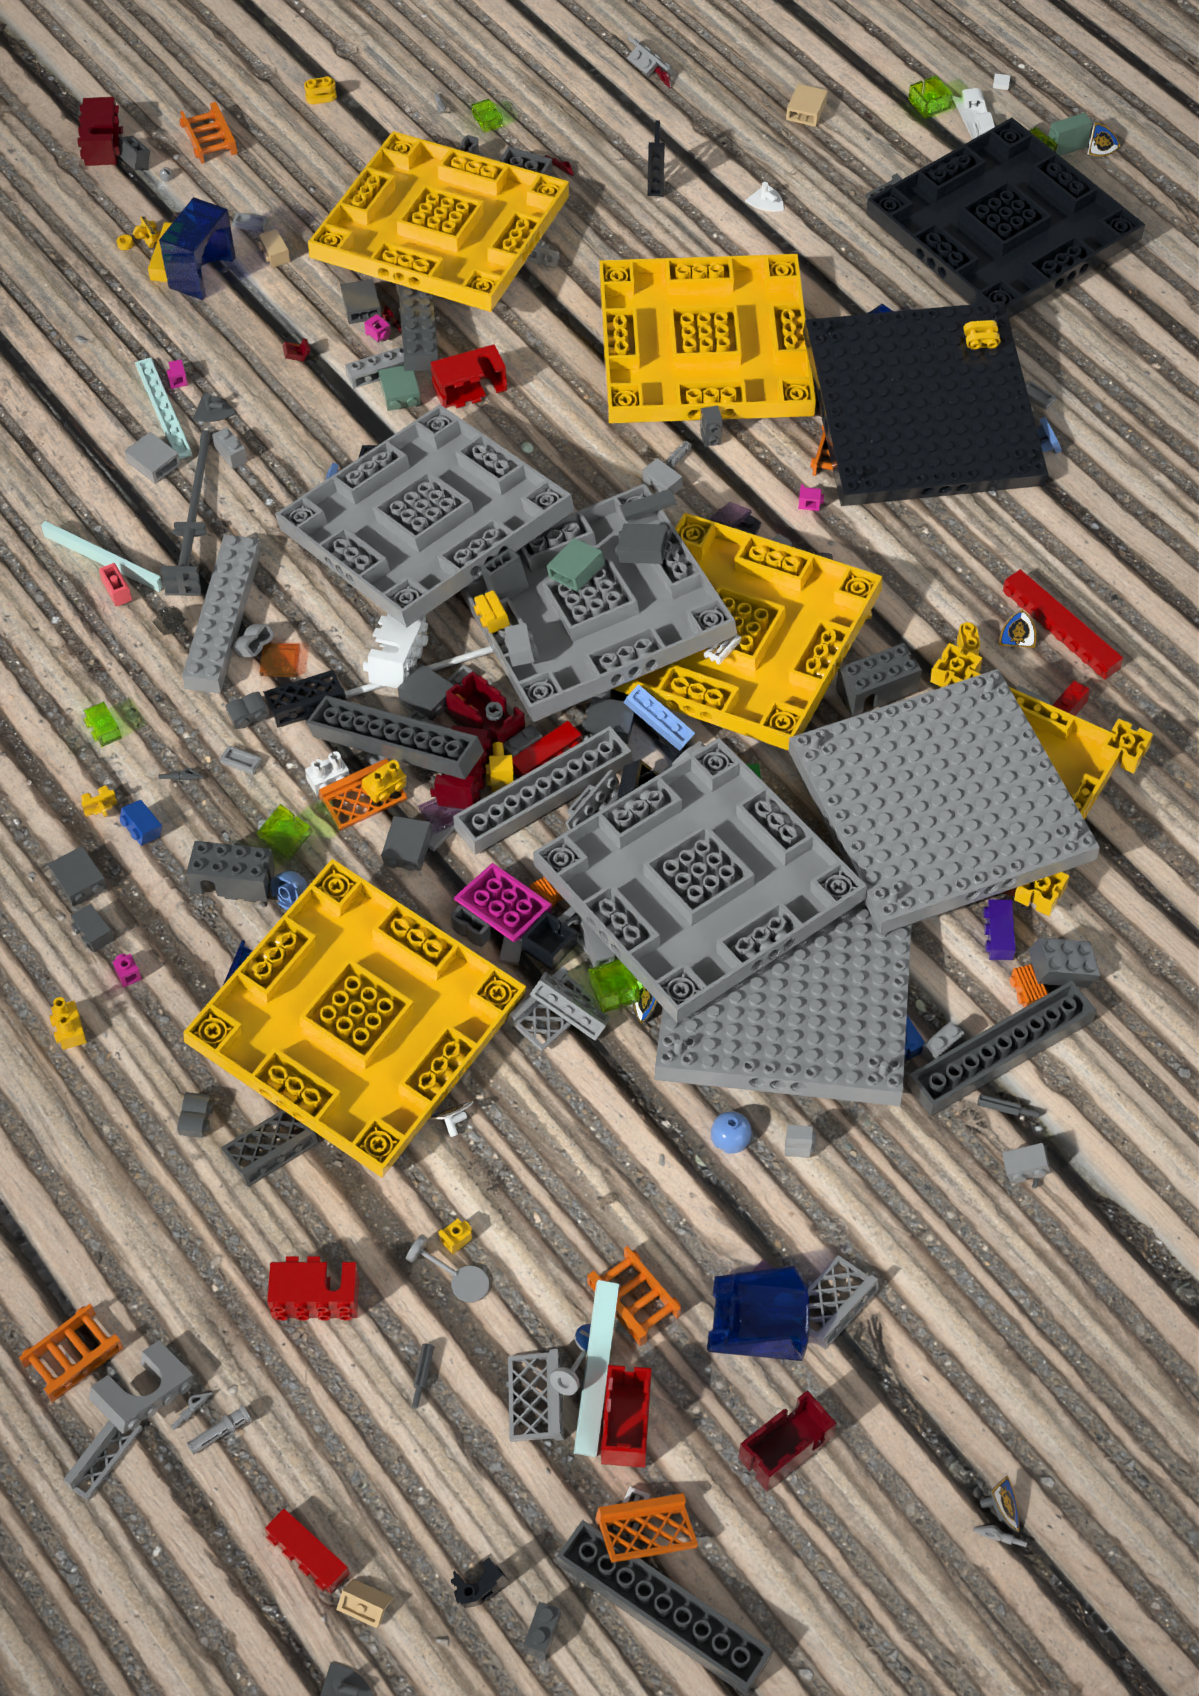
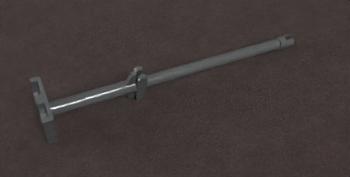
[160,430,211,596]

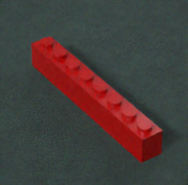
[1003,569,1123,680]

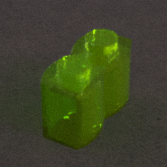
[471,99,503,132]

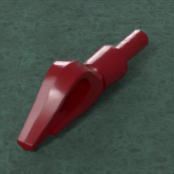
[655,67,672,89]
[544,155,574,176]
[382,305,402,333]

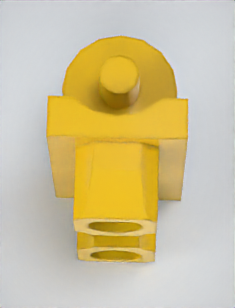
[133,216,161,248]
[81,785,118,818]

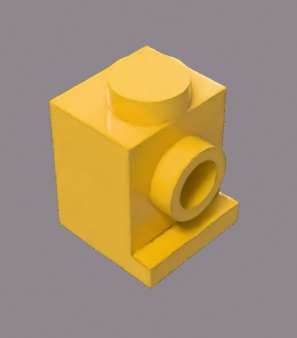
[438,1218,472,1255]

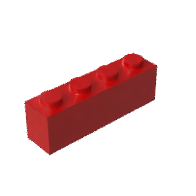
[512,721,582,779]
[265,1508,350,1594]

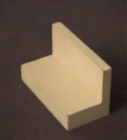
[336,1579,393,1628]

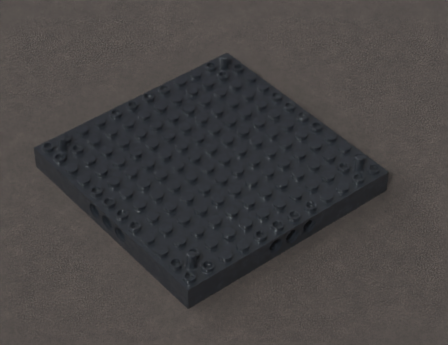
[866,117,1145,319]
[803,301,1049,506]

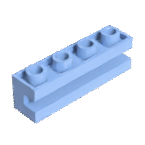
[624,684,695,751]

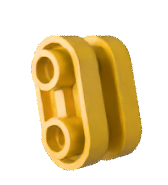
[304,76,337,104]
[963,320,1001,349]
[957,622,981,655]

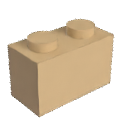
[257,229,290,268]

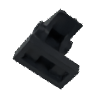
[451,1558,511,1608]

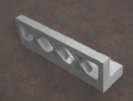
[530,972,610,1040]
[63,1420,143,1501]

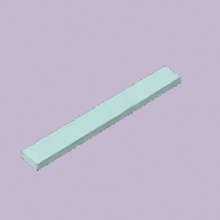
[135,358,192,459]
[41,521,163,592]
[574,1280,619,1457]

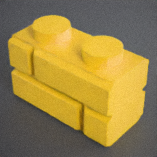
[473,590,510,633]

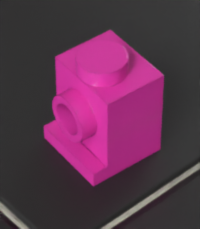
[364,314,391,342]
[167,360,188,389]
[798,484,824,511]
[112,954,142,987]

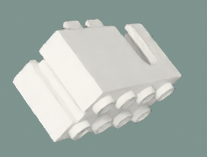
[363,614,428,689]

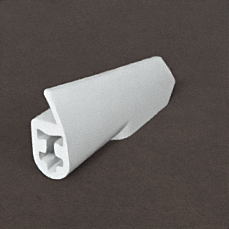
[952,88,995,139]

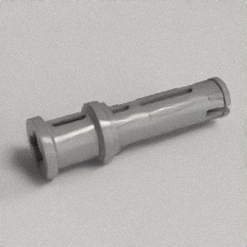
[187,1404,252,1455]

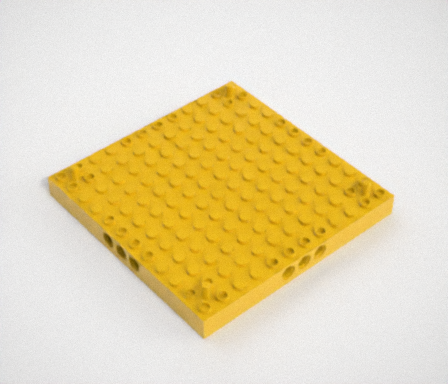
[308,131,569,312]
[599,254,816,423]
[612,512,882,750]
[183,859,526,1178]

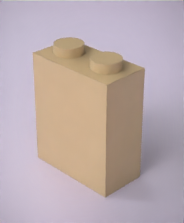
[786,84,828,127]

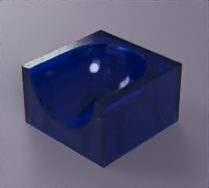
[159,197,236,300]

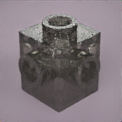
[152,606,186,635]

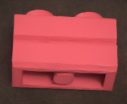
[99,563,132,607]

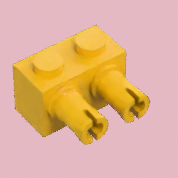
[486,742,514,793]
[362,759,406,804]
[49,997,87,1050]

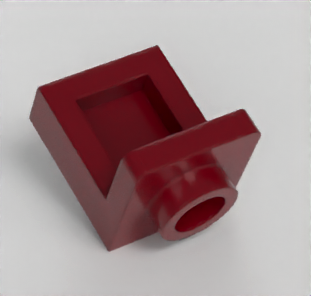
[283,338,310,362]

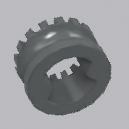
[486,702,503,721]

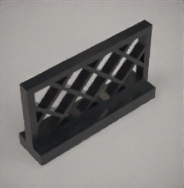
[647,120,665,197]
[263,670,347,728]

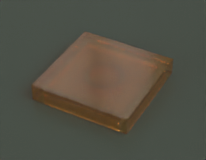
[259,643,300,677]

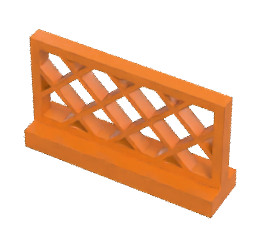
[319,758,408,831]
[595,1493,698,1563]

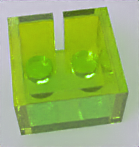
[908,75,953,119]
[256,803,313,861]
[588,960,640,1013]

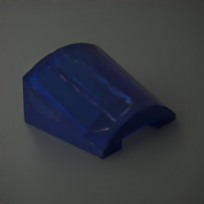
[707,1266,810,1361]

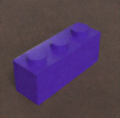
[983,899,1015,960]

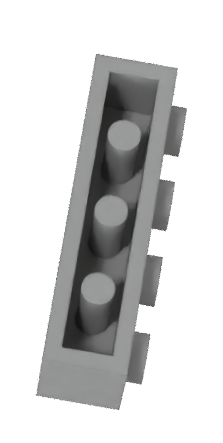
[345,346,404,389]

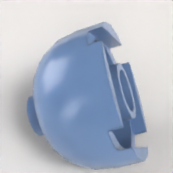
[269,871,308,910]
[711,1111,752,1154]

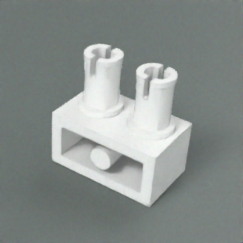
[305,751,350,796]

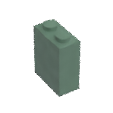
[1047,113,1092,156]
[378,365,421,411]
[547,538,605,592]

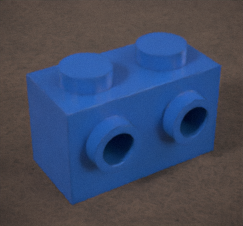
[119,799,162,846]

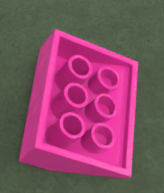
[454,863,552,942]

